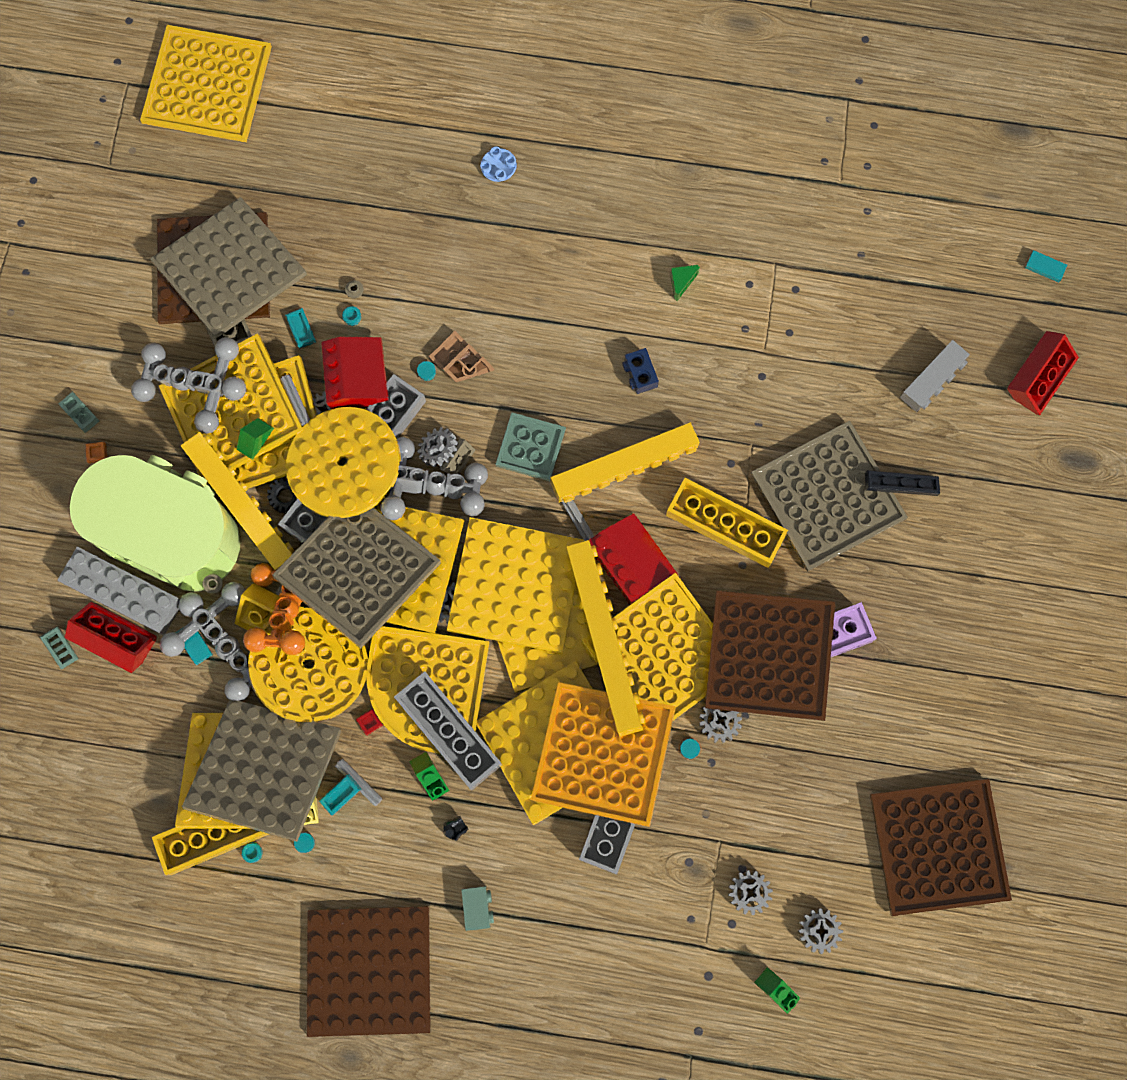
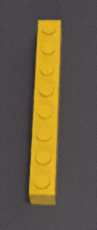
[550,422,700,503]
[181,432,295,570]

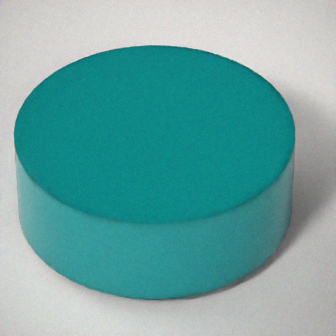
[342,306,362,326]
[417,361,436,381]
[680,739,700,759]
[294,833,315,853]
[242,842,263,863]

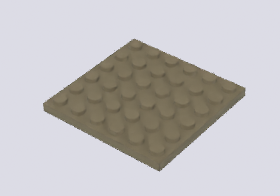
[150,197,307,339]
[751,421,908,572]
[273,508,441,649]
[182,700,341,842]

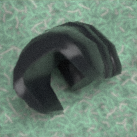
[443,816,469,841]

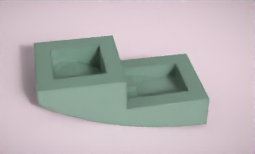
[58,392,99,433]

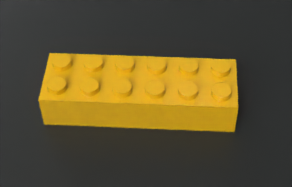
[666,478,788,568]
[152,827,269,875]

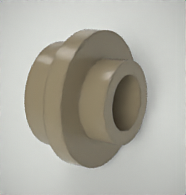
[345,280,364,299]
[203,574,223,594]

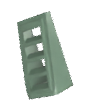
[40,626,79,670]

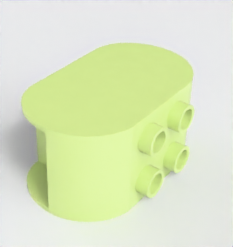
[70,455,241,592]

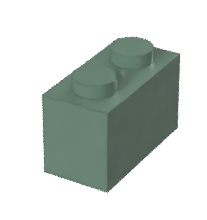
[461,886,494,931]

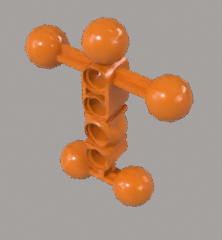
[243,563,305,655]

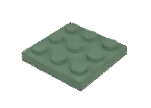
[495,412,566,482]

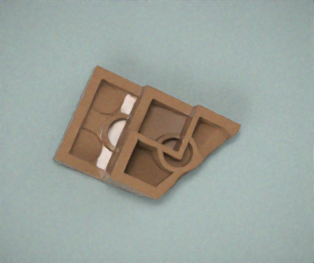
[428,331,494,383]

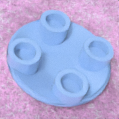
[480,147,517,182]

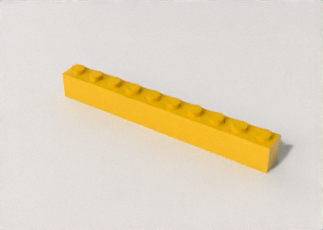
[566,540,645,737]

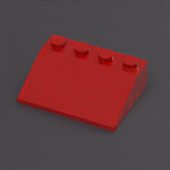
[321,337,389,409]
[589,513,678,605]

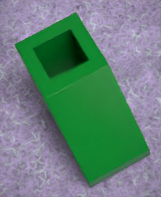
[409,752,450,801]
[754,967,801,1014]

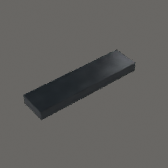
[865,470,940,496]

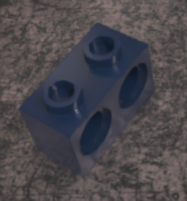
[622,348,659,394]

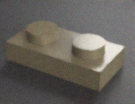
[440,438,475,475]

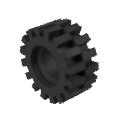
[267,477,298,514]

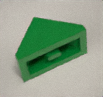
[670,265,700,301]
[236,418,274,460]

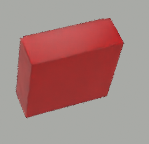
[356,708,383,736]

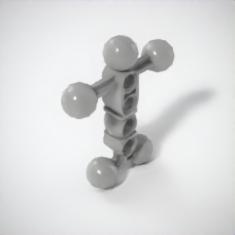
[131,337,246,434]
[381,437,488,520]
[160,582,252,701]

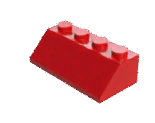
[1007,331,1079,415]
[65,602,157,673]

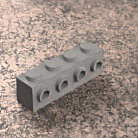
[900,340,970,412]

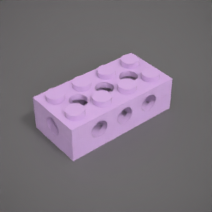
[831,602,877,657]

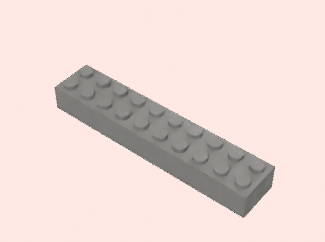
[278,374,426,544]

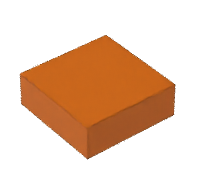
[86,442,107,464]

